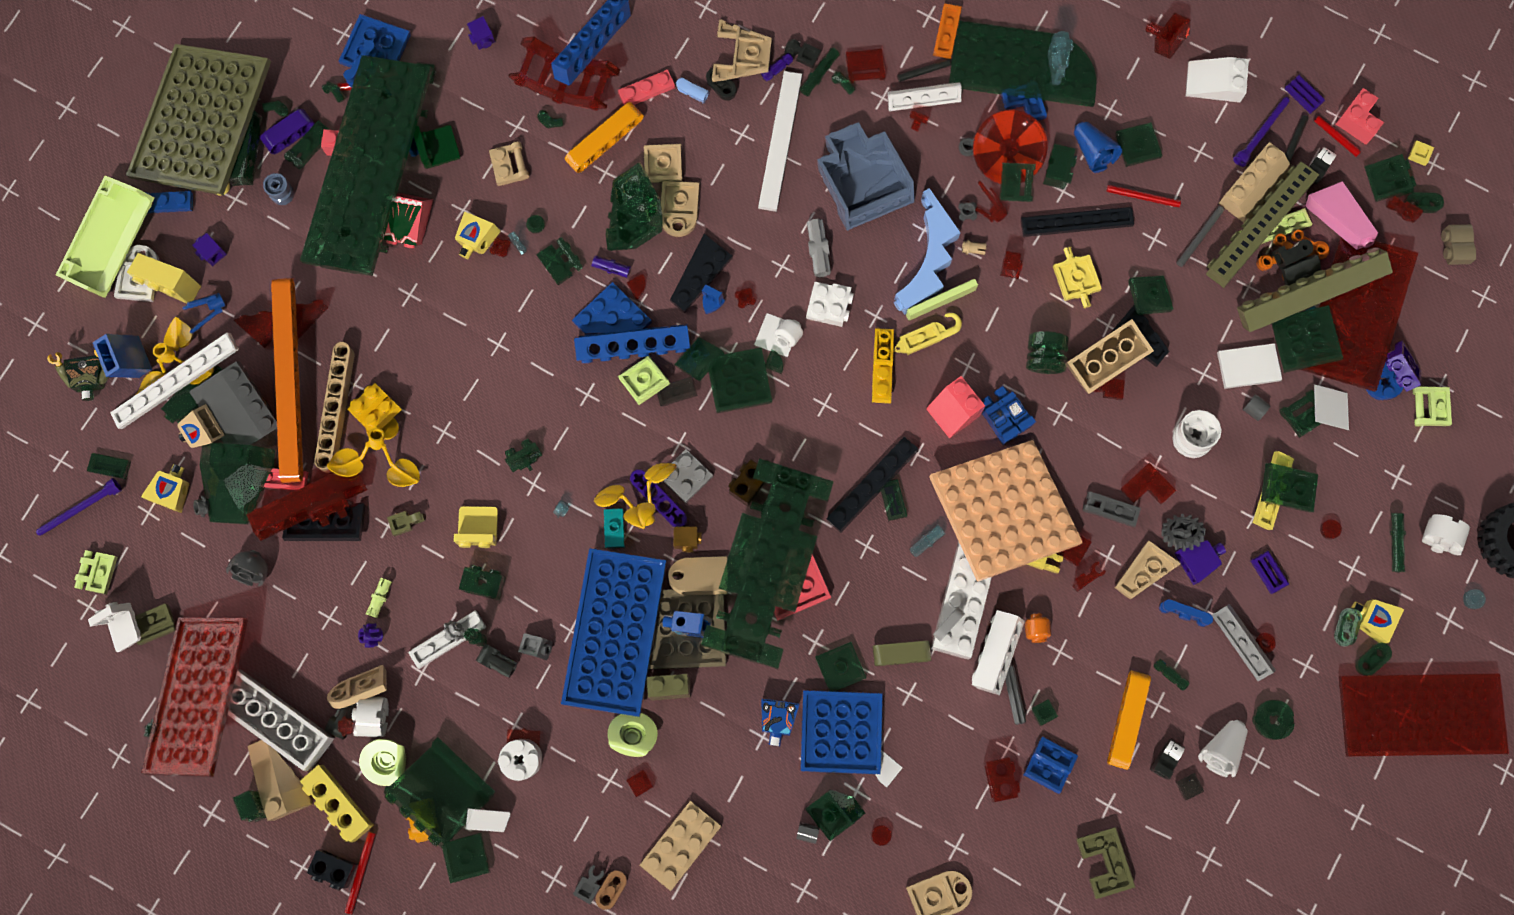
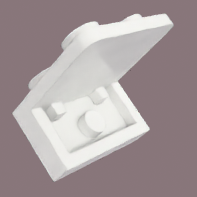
[88,602,141,652]

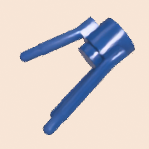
[182,293,225,334]

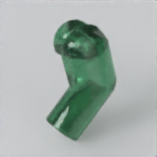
[262,100,288,116]

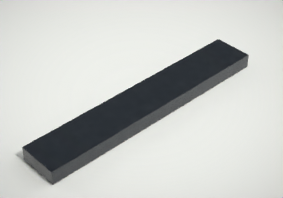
[1020,207,1134,237]

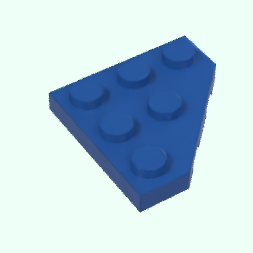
[572,282,652,335]

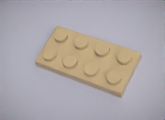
[640,801,721,891]

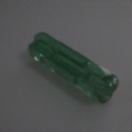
[1153,659,1190,690]

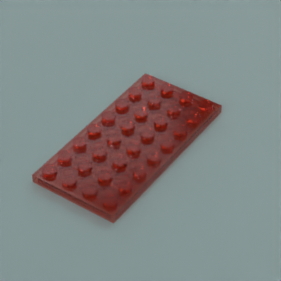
[1299,237,1418,392]
[141,618,248,777]
[1339,674,1509,757]

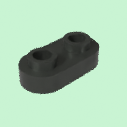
[706,68,736,101]

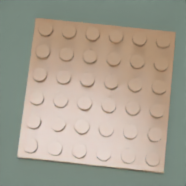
[929,440,1082,582]

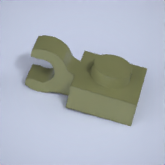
[387,511,425,536]

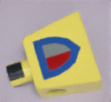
[455,212,500,259]
[141,464,189,513]
[1350,599,1404,644]

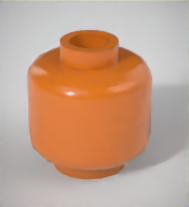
[1024,613,1051,643]

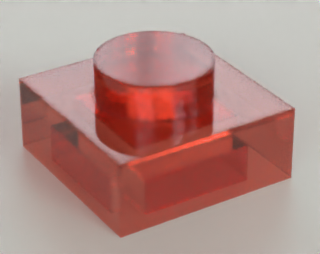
[626,770,654,798]

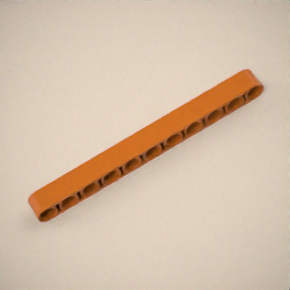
[271,278,303,483]

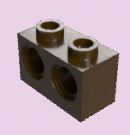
[728,460,770,506]

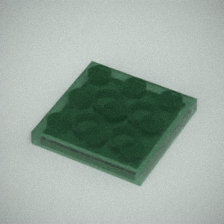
[1271,305,1343,373]
[706,347,773,414]

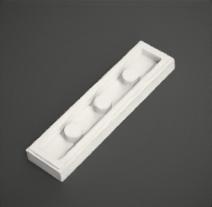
[888,82,961,111]
[408,610,486,669]

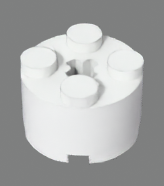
[1422,514,1470,555]
[352,696,389,737]
[498,739,542,781]

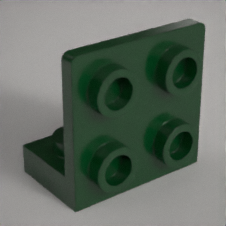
[412,125,461,169]

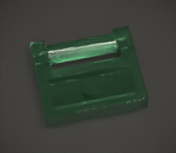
[999,162,1036,202]
[1279,390,1322,438]

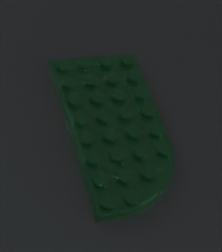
[949,21,1097,107]

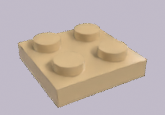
[644,144,682,183]

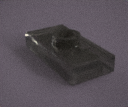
[657,377,698,407]

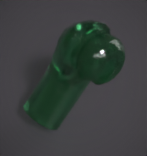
[831,72,856,95]
[322,81,346,103]
[537,110,563,128]

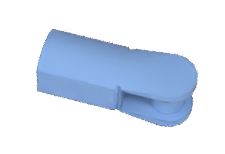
[676,78,709,103]

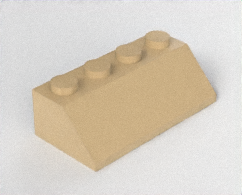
[1218,142,1291,223]
[1065,319,1154,394]

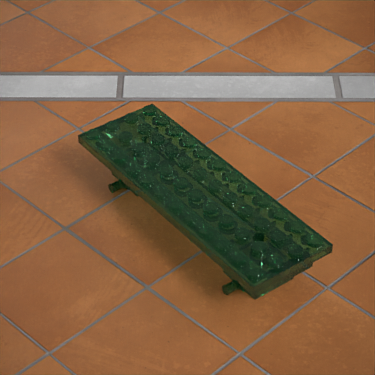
[300,55,433,276]

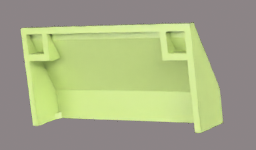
[56,176,154,298]

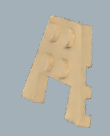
[712,20,772,82]

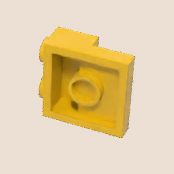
[347,383,402,431]

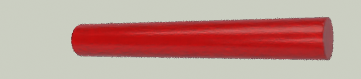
[1314,116,1361,157]

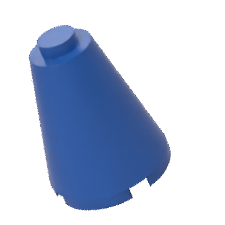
[1074,122,1122,173]

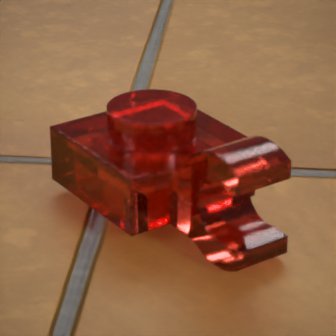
[1093,379,1125,400]
[1073,562,1106,592]

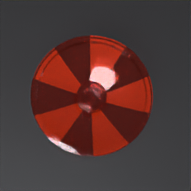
[973,110,1048,185]

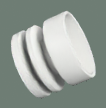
[1172,410,1221,458]

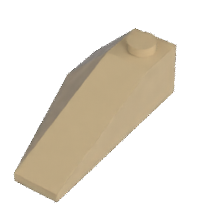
[247,740,312,821]

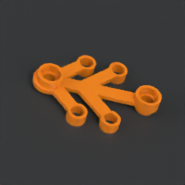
[1256,230,1329,280]

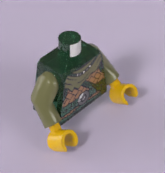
[48,350,109,401]

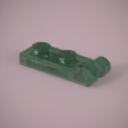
[284,120,330,169]

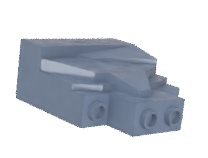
[817,122,914,230]

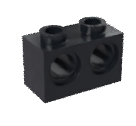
[307,849,358,890]

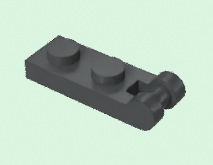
[1082,492,1141,527]

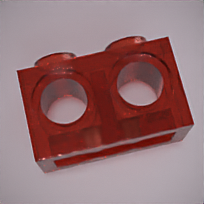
[983,757,1020,802]

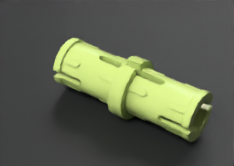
[366,578,392,618]

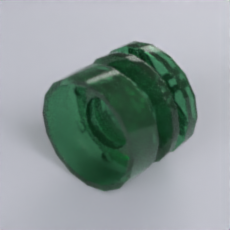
[1026,331,1069,374]

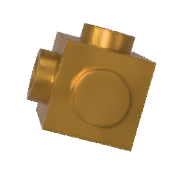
[673,527,702,552]

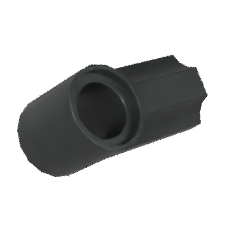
[475,643,518,678]
[325,703,357,740]

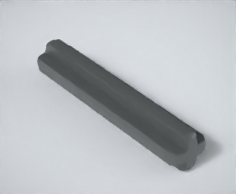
[1005,666,1026,725]

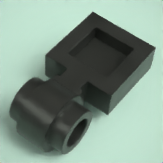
[784,39,821,69]

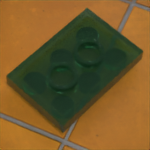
[1261,463,1318,513]

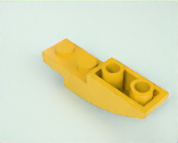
[872,328,894,403]

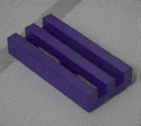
[1284,75,1325,114]
[1250,551,1289,594]

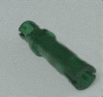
[799,48,840,96]
[1390,513,1406,572]
[464,628,487,647]

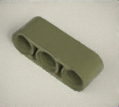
[873,641,931,666]

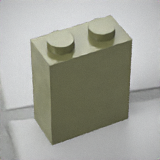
[647,674,691,700]

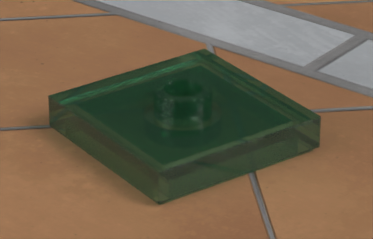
[1115,122,1163,167]
[1128,276,1174,315]
[675,337,725,382]
[815,642,866,692]
[441,833,491,884]

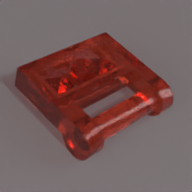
[845,49,885,84]

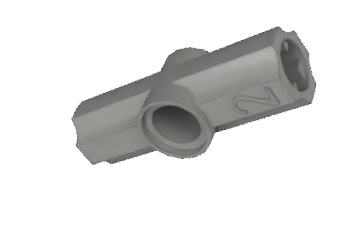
[807,219,831,277]

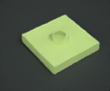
[618,356,670,405]

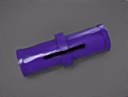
[592,255,631,278]

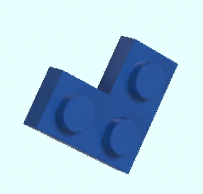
[1001,83,1047,123]

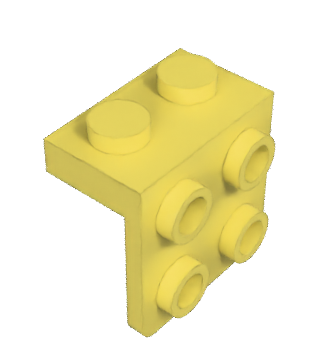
[454,506,498,548]

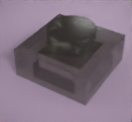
[1175,773,1204,800]

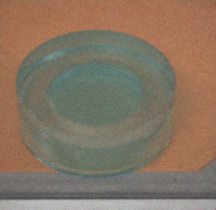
[1463,589,1486,609]

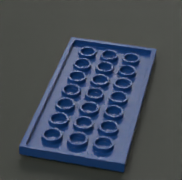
[561,548,667,717]

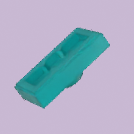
[604,508,625,548]

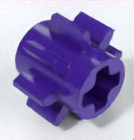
[358,623,383,648]

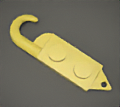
[893,313,962,355]

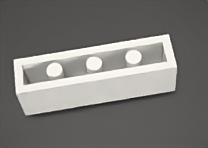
[972,610,1025,695]

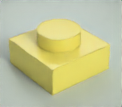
[1408,141,1434,166]

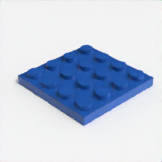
[800,691,882,774]

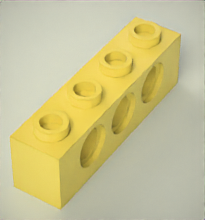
[300,765,374,842]

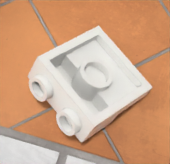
[806,282,854,327]

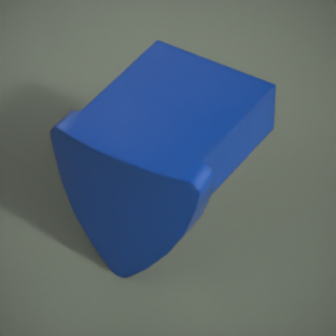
[702,284,725,314]

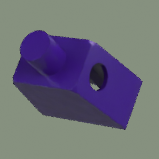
[1174,540,1226,585]

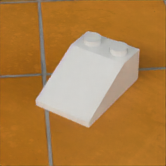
[1186,57,1249,102]

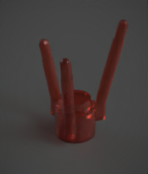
[966,181,1008,223]

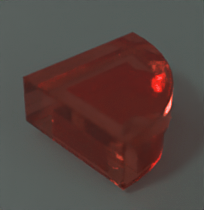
[627,274,646,300]

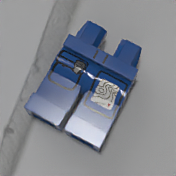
[981,386,1036,445]

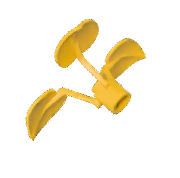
[136,317,214,395]
[327,418,420,487]
[593,463,677,529]

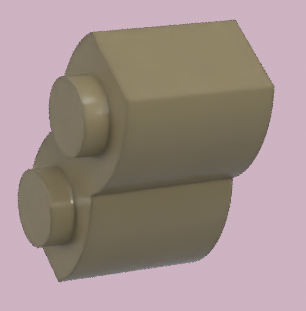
[1441,224,1476,265]

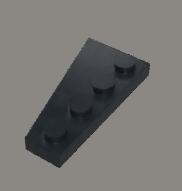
[670,234,733,313]

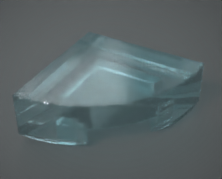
[508,232,527,255]

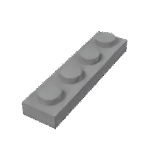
[1212,604,1276,681]

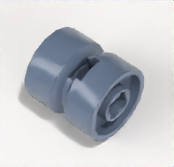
[263,173,294,205]

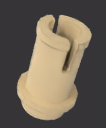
[962,240,986,255]

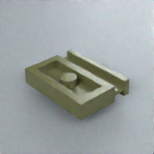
[135,603,177,645]

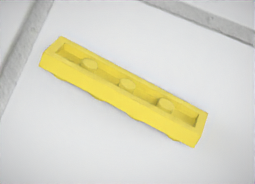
[1252,451,1294,530]

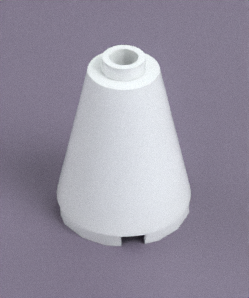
[1198,720,1248,777]

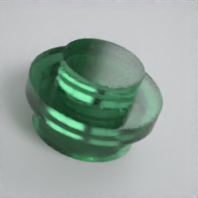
[526,215,545,233]

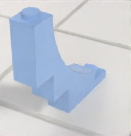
[894,188,960,315]

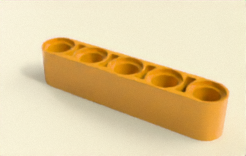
[565,102,644,173]
[1107,670,1151,770]

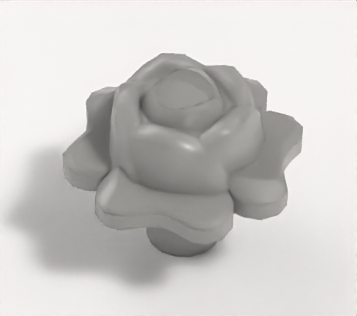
[444,620,465,641]

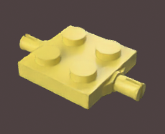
[1053,247,1102,308]

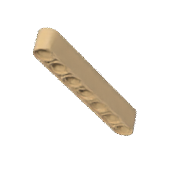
[315,342,355,473]

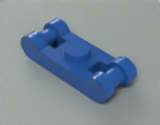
[343,40,378,87]
[1159,600,1213,627]

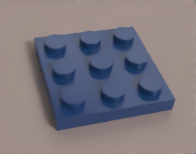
[339,14,411,81]

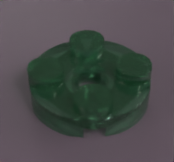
[1252,700,1295,740]

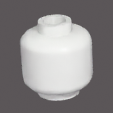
[775,319,803,347]

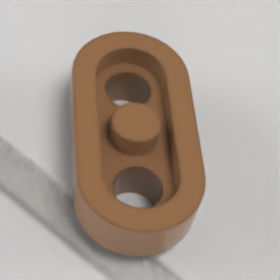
[596,870,627,910]

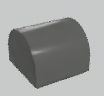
[1243,394,1271,421]
[796,822,819,844]

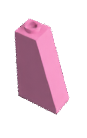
[1305,181,1378,250]

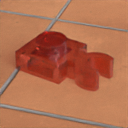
[1386,197,1424,223]

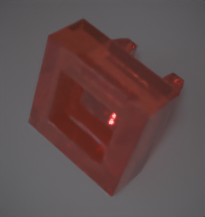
[909,110,930,132]

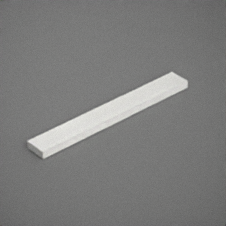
[758,71,802,212]
[110,333,239,429]

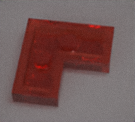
[1120,463,1176,504]

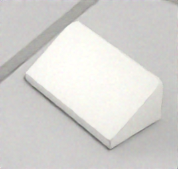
[466,809,510,832]

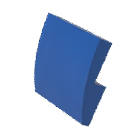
[1023,737,1078,794]

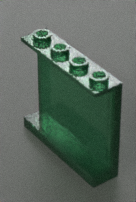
[384,737,495,849]

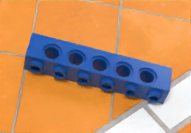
[551,0,631,86]
[574,324,690,363]

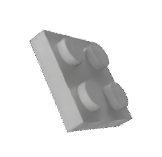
[663,449,713,503]

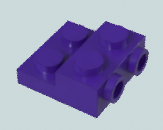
[1386,340,1421,392]

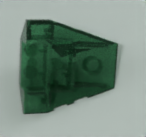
[605,162,662,251]
[199,443,276,525]

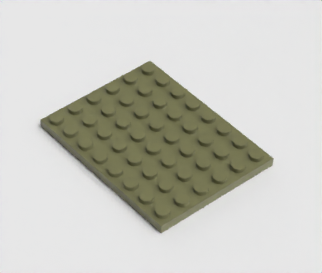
[126,44,271,195]

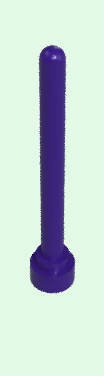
[1233,97,1290,167]
[36,478,122,536]

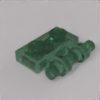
[536,237,583,285]

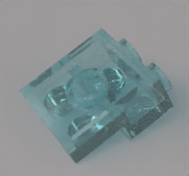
[1047,31,1073,85]

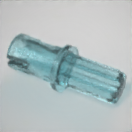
[909,525,945,557]

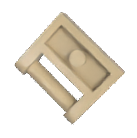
[489,142,529,186]

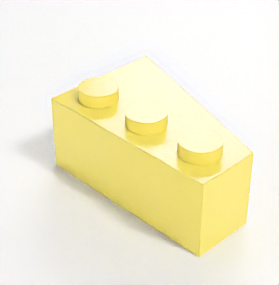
[127,253,201,304]

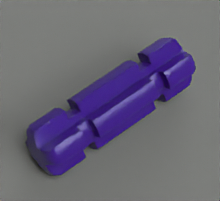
[761,53,793,81]

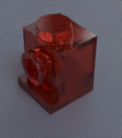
[1000,251,1023,279]

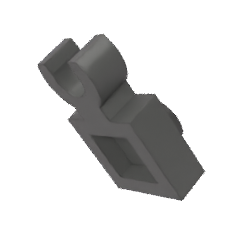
[573,865,605,904]

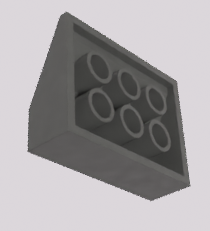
[189,361,277,456]

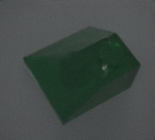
[805,789,866,841]

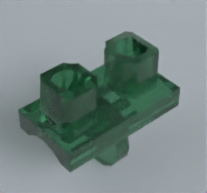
[505,439,542,472]

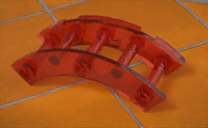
[508,36,620,111]

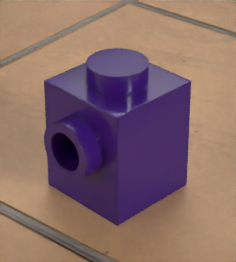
[467,17,495,50]
[193,233,227,266]

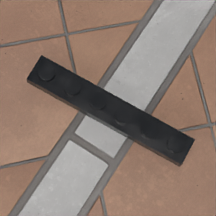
[826,437,919,533]

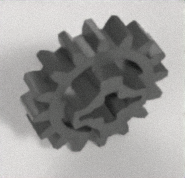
[1162,514,1205,551]

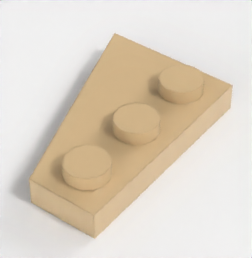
[1114,541,1181,599]

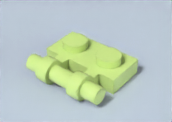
[74,550,118,595]

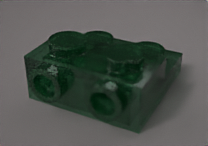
[1364,154,1416,202]

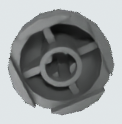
[226,550,268,586]

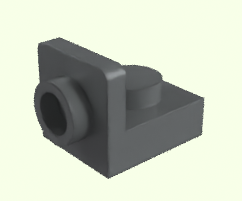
[518,633,553,660]

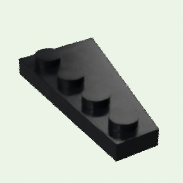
[282,503,366,541]

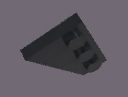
[1112,303,1169,367]

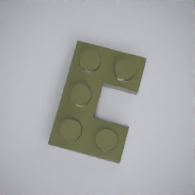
[1076,827,1135,899]

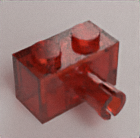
[1145,13,1191,59]

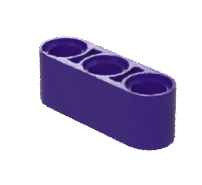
[260,109,315,154]

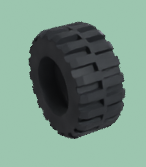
[1478,502,1514,578]

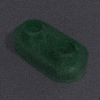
[1404,192,1444,213]
[1334,608,1362,647]
[1355,643,1392,676]

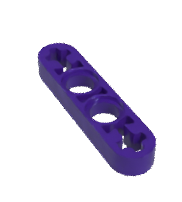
[630,470,687,527]

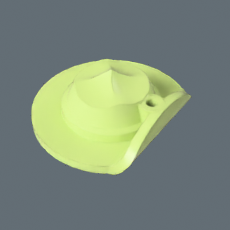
[608,713,658,757]
[359,739,406,786]

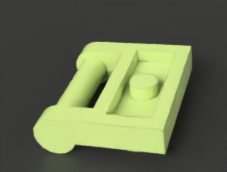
[1412,387,1452,426]

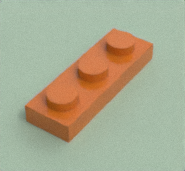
[933,3,962,59]

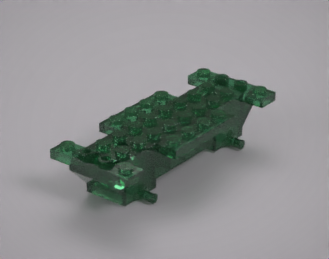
[701,458,834,669]

